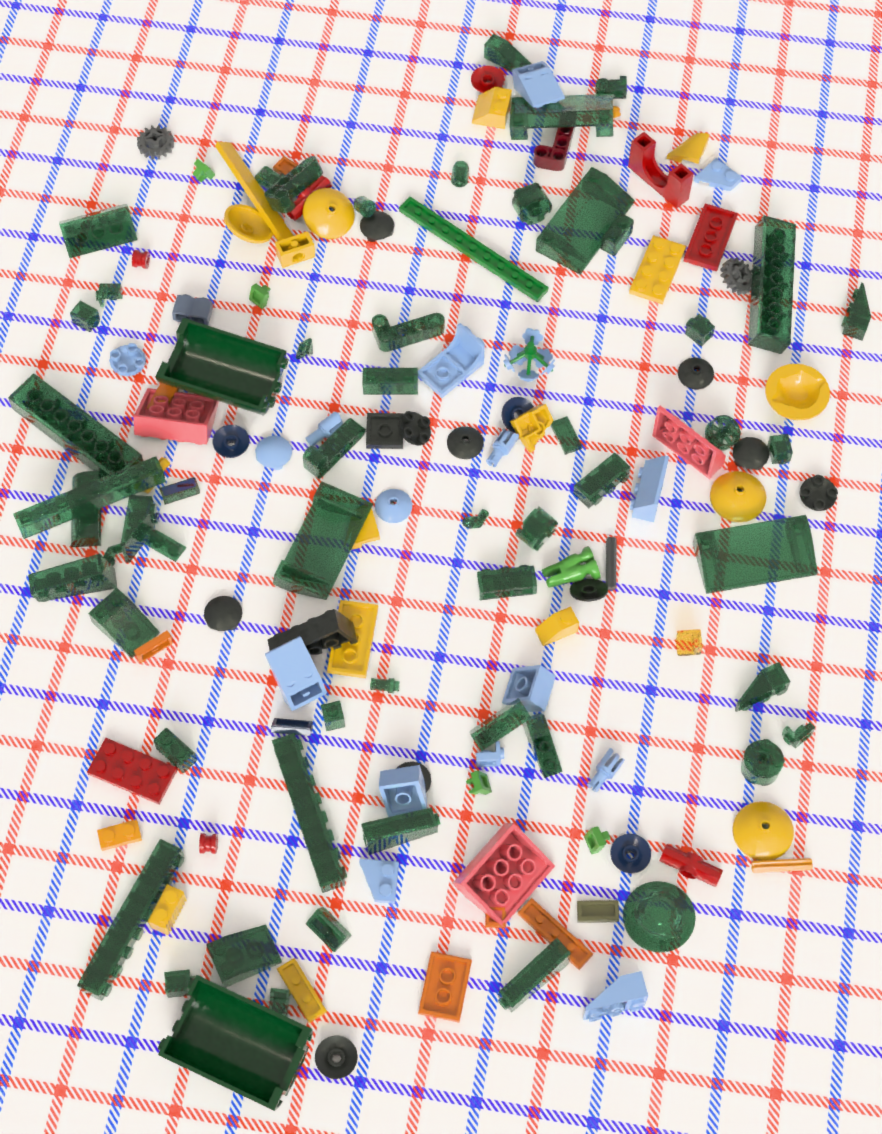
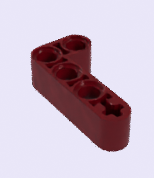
[533,108,577,171]

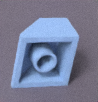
[502,665,556,712]
[379,765,428,817]

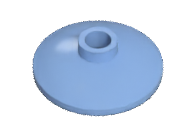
[375,489,412,523]

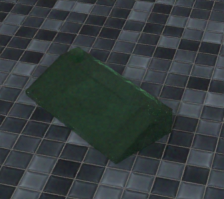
[509,93,614,140]
[536,167,635,275]
[273,481,373,600]
[692,515,818,594]

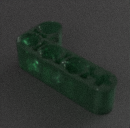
[264,156,323,213]
[371,313,445,352]
[302,418,366,479]

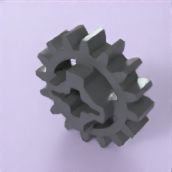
[137,125,174,160]
[720,257,756,296]

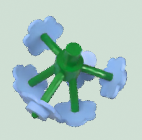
[503,328,555,382]

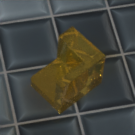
[675,629,703,656]

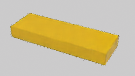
[276,957,327,1023]

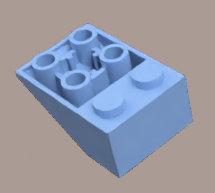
[512,61,565,108]
[265,636,327,711]
[582,971,648,1022]

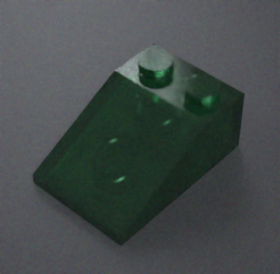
[120,494,159,563]
[88,588,160,659]
[206,924,282,988]

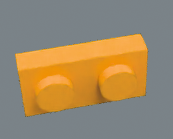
[97,819,142,851]

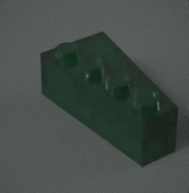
[28,553,118,602]

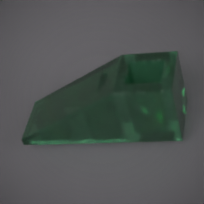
[484,33,532,72]
[841,282,871,341]
[735,662,791,712]
[521,713,563,778]

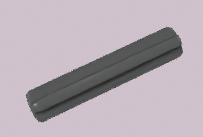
[606,537,617,590]

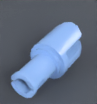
[305,412,344,447]
[486,428,519,467]
[587,748,625,792]

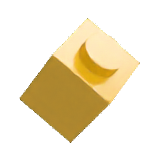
[535,606,579,646]

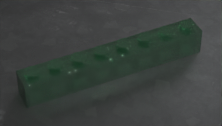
[13,456,166,539]
[271,733,348,893]
[77,839,185,1001]

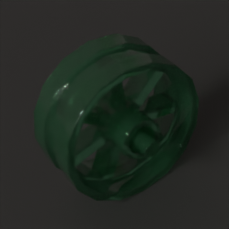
[705,415,741,451]

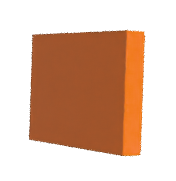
[418,951,472,1023]

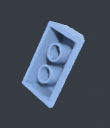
[630,455,669,522]

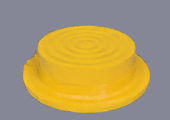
[765,364,830,420]

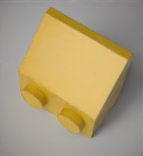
[472,87,512,129]

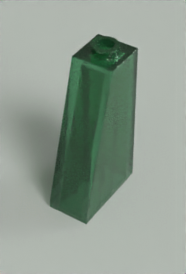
[361,807,441,855]
[498,938,571,1013]

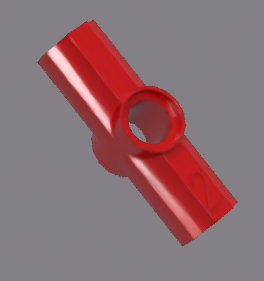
[285,175,332,221]
[659,844,724,887]

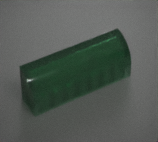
[70,470,102,548]

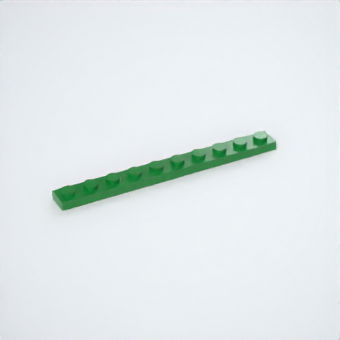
[399,197,549,303]

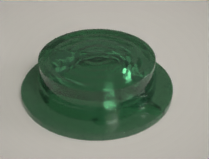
[623,881,696,953]

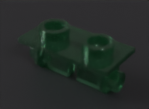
[144,529,187,562]

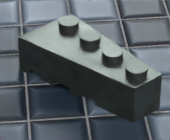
[267,609,358,655]

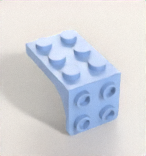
[417,323,485,398]

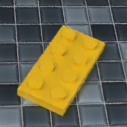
[629,235,686,305]
[327,600,379,678]

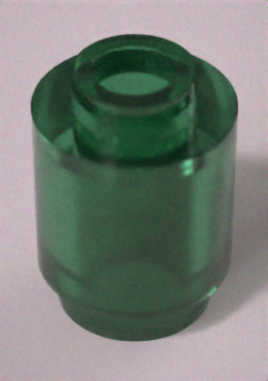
[451,161,469,188]
[354,196,376,217]

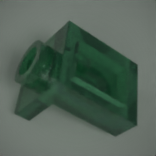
[96,283,124,308]
[782,722,816,749]

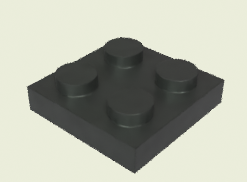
[366,413,404,449]

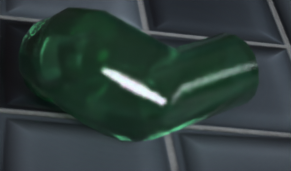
[462,509,489,529]
[103,542,127,567]

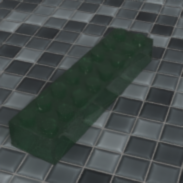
[748,215,796,354]
[8,373,145,491]

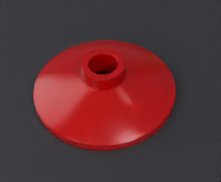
[471,66,505,93]

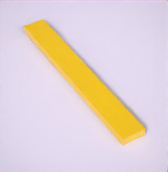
[215,141,293,241]

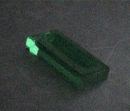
[550,416,582,455]

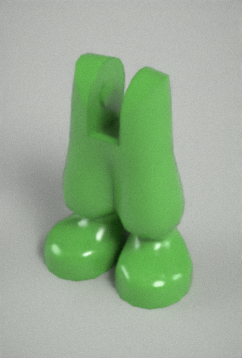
[541,546,601,588]

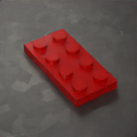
[683,203,738,272]
[87,737,178,805]

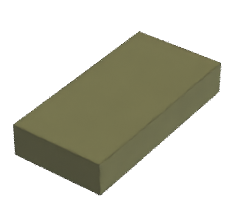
[577,900,619,923]

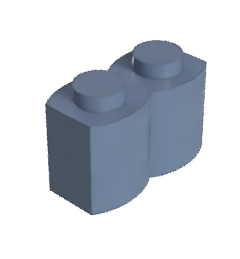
[172,294,213,325]

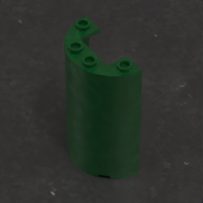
[155,318,289,416]
[158,974,313,1111]

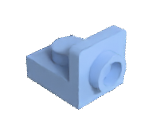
[476,741,504,768]

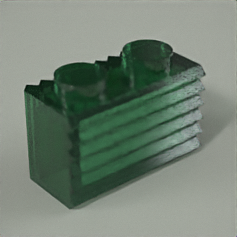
[601,213,634,256]
[154,728,197,773]

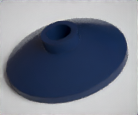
[501,397,534,433]
[212,425,250,458]
[610,833,651,874]

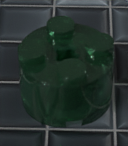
[512,182,552,225]
[515,506,559,552]
[741,739,785,786]

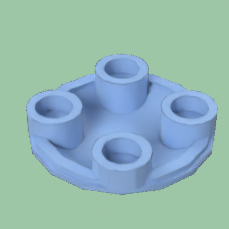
[109,343,146,376]
[255,436,292,470]

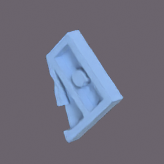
[694,158,742,191]
[359,859,399,904]

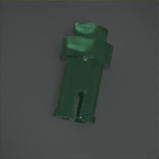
[370,678,400,694]

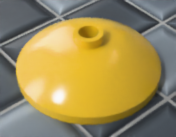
[303,188,355,239]
[224,204,273,244]
[710,471,767,522]
[732,801,794,860]

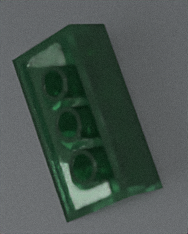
[58,203,138,259]

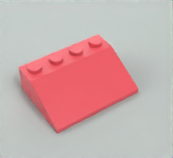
[134,388,219,445]
[652,405,726,479]
[452,823,555,927]

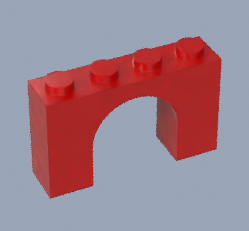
[628,132,694,209]

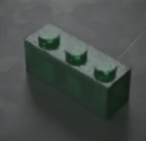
[362,367,418,395]
[573,453,631,509]
[476,565,537,601]
[469,698,532,751]

